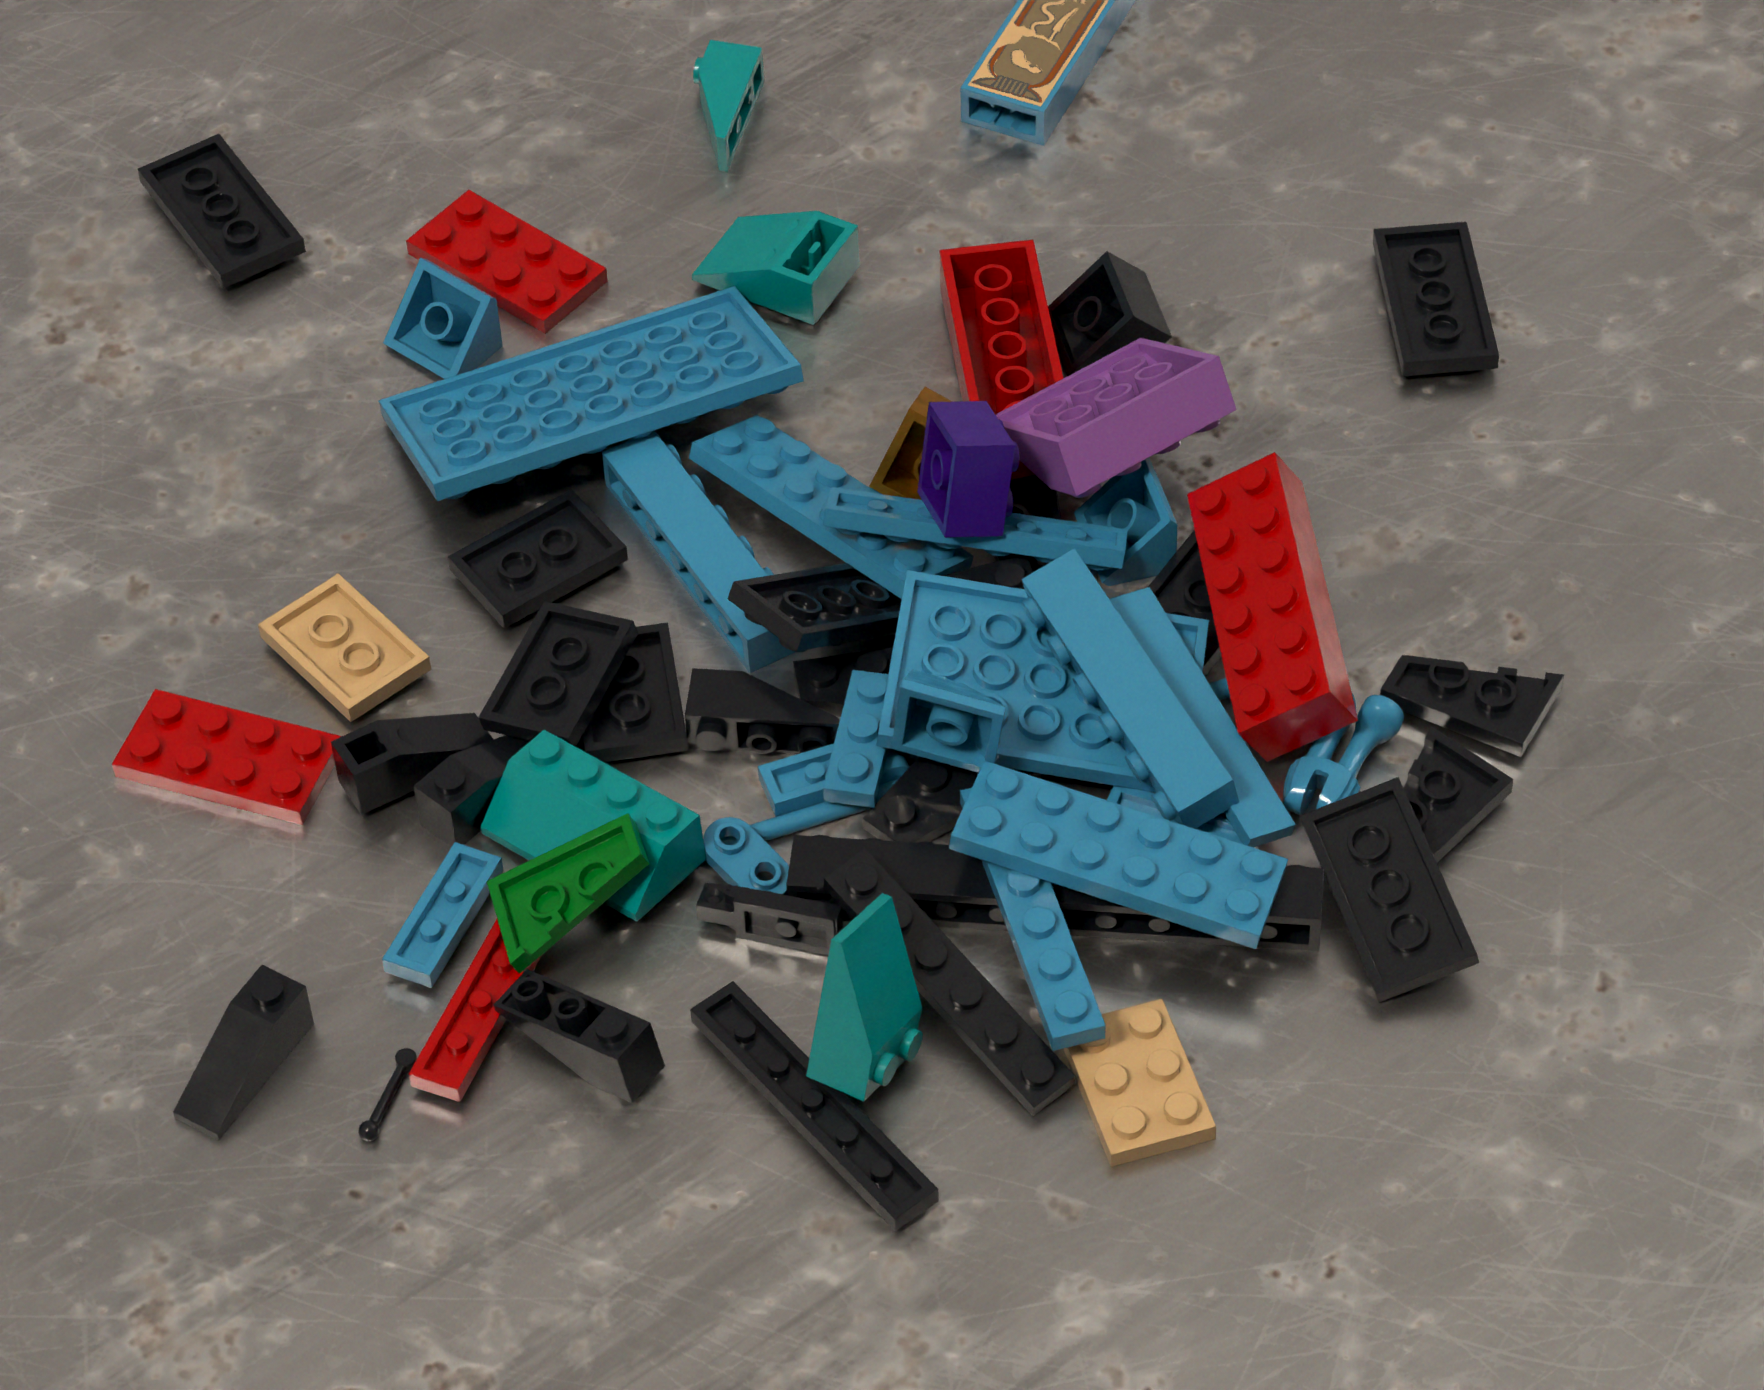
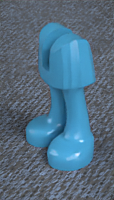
[1283,693,1404,815]

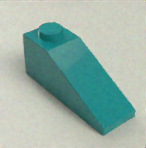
[693,40,765,172]

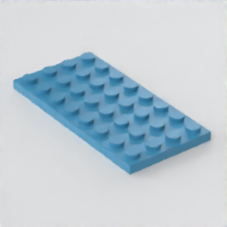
[378,286,804,501]

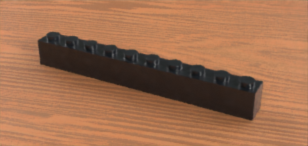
[786,835,1324,952]

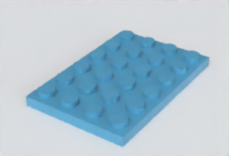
[876,570,1209,792]

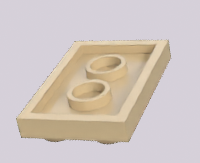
[258,573,432,722]
[1064,998,1216,1167]

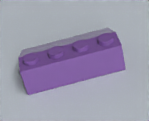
[996,338,1237,498]

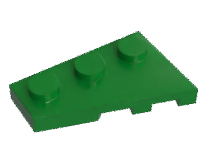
[487,813,649,974]

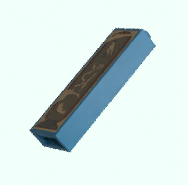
[960,0,1136,146]

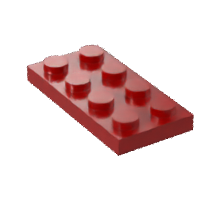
[406,190,608,334]
[112,689,341,825]

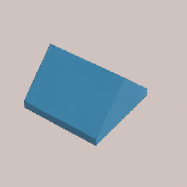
[383,258,503,379]
[1074,457,1178,586]

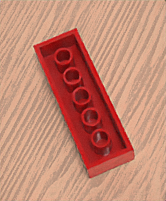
[939,239,1064,480]
[1187,452,1358,762]

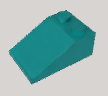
[806,893,923,1101]

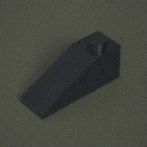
[414,735,530,847]
[173,965,314,1140]

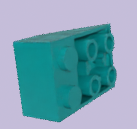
[692,211,860,325]

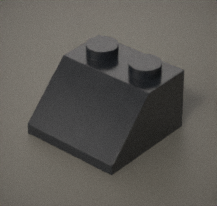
[1048,251,1172,376]

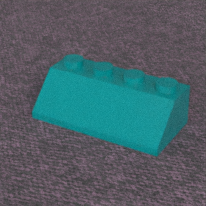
[481,730,706,922]

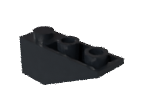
[685,668,840,754]
[331,713,493,815]
[493,969,665,1103]

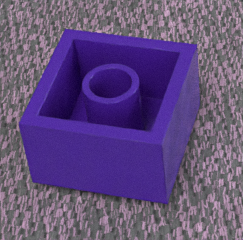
[917,401,1019,538]

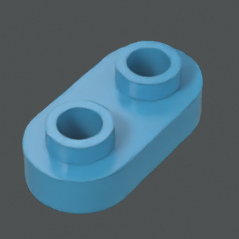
[703,817,789,895]

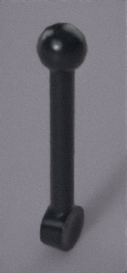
[358,1048,417,1142]

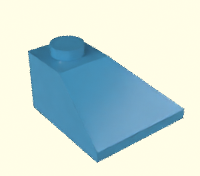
[891,669,1006,773]

